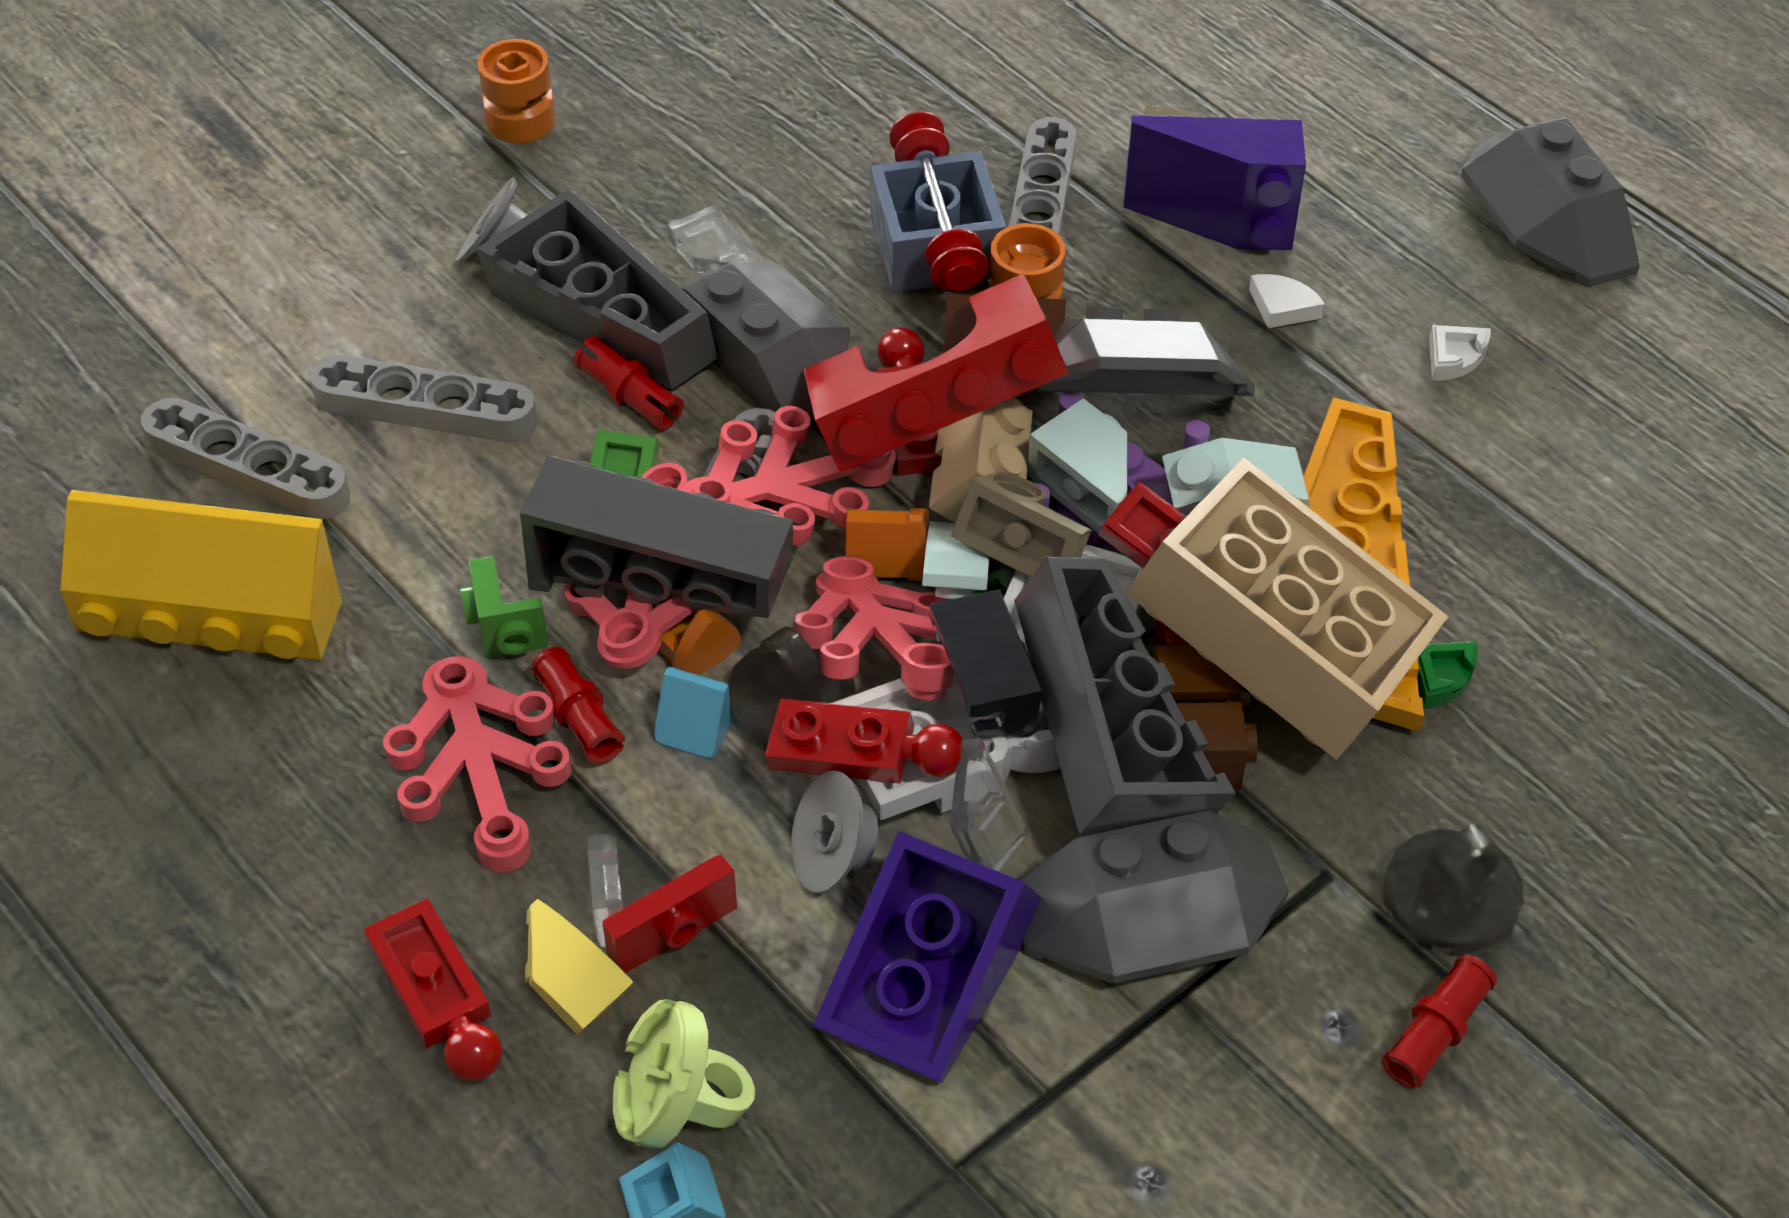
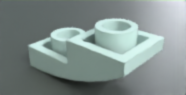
[922,521,989,599]

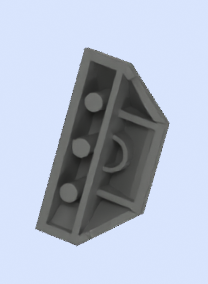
[1461,117,1640,287]
[678,263,850,428]
[1030,307,1255,396]
[1020,810,1289,984]

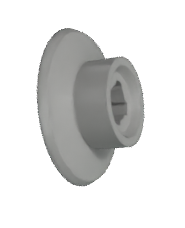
[456,177,528,262]
[791,770,878,893]

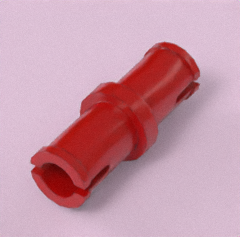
[573,336,684,431]
[531,647,625,764]
[1381,954,1497,1089]

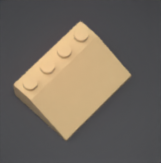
[1126,457,1449,760]

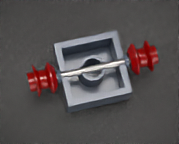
[870,111,1006,293]

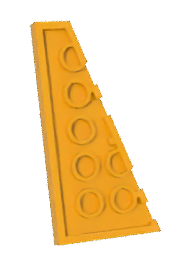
[1304,397,1424,732]

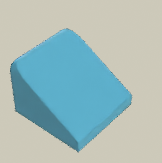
[655,667,731,759]
[619,1142,726,1218]

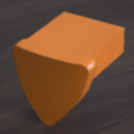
[846,508,929,582]
[652,596,742,675]

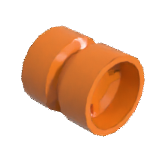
[478,39,555,144]
[989,223,1066,299]

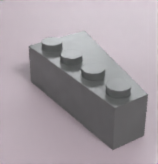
[476,188,718,390]
[520,455,793,618]
[1014,557,1236,835]

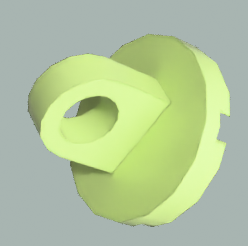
[613,999,755,1149]

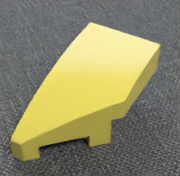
[525,899,633,1036]

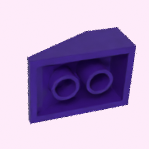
[1123,115,1306,250]
[813,831,1041,1083]

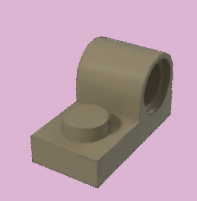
[951,472,1091,577]

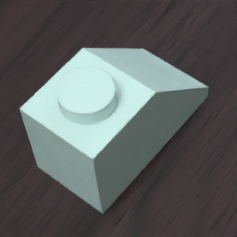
[1027,398,1127,533]
[1162,438,1311,516]

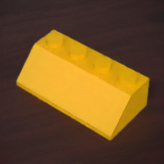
[60,490,342,660]

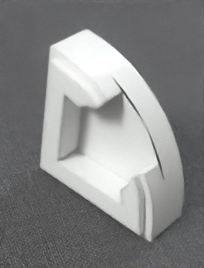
[1249,274,1325,329]
[1429,325,1491,381]

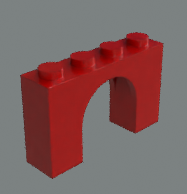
[804,273,1069,472]

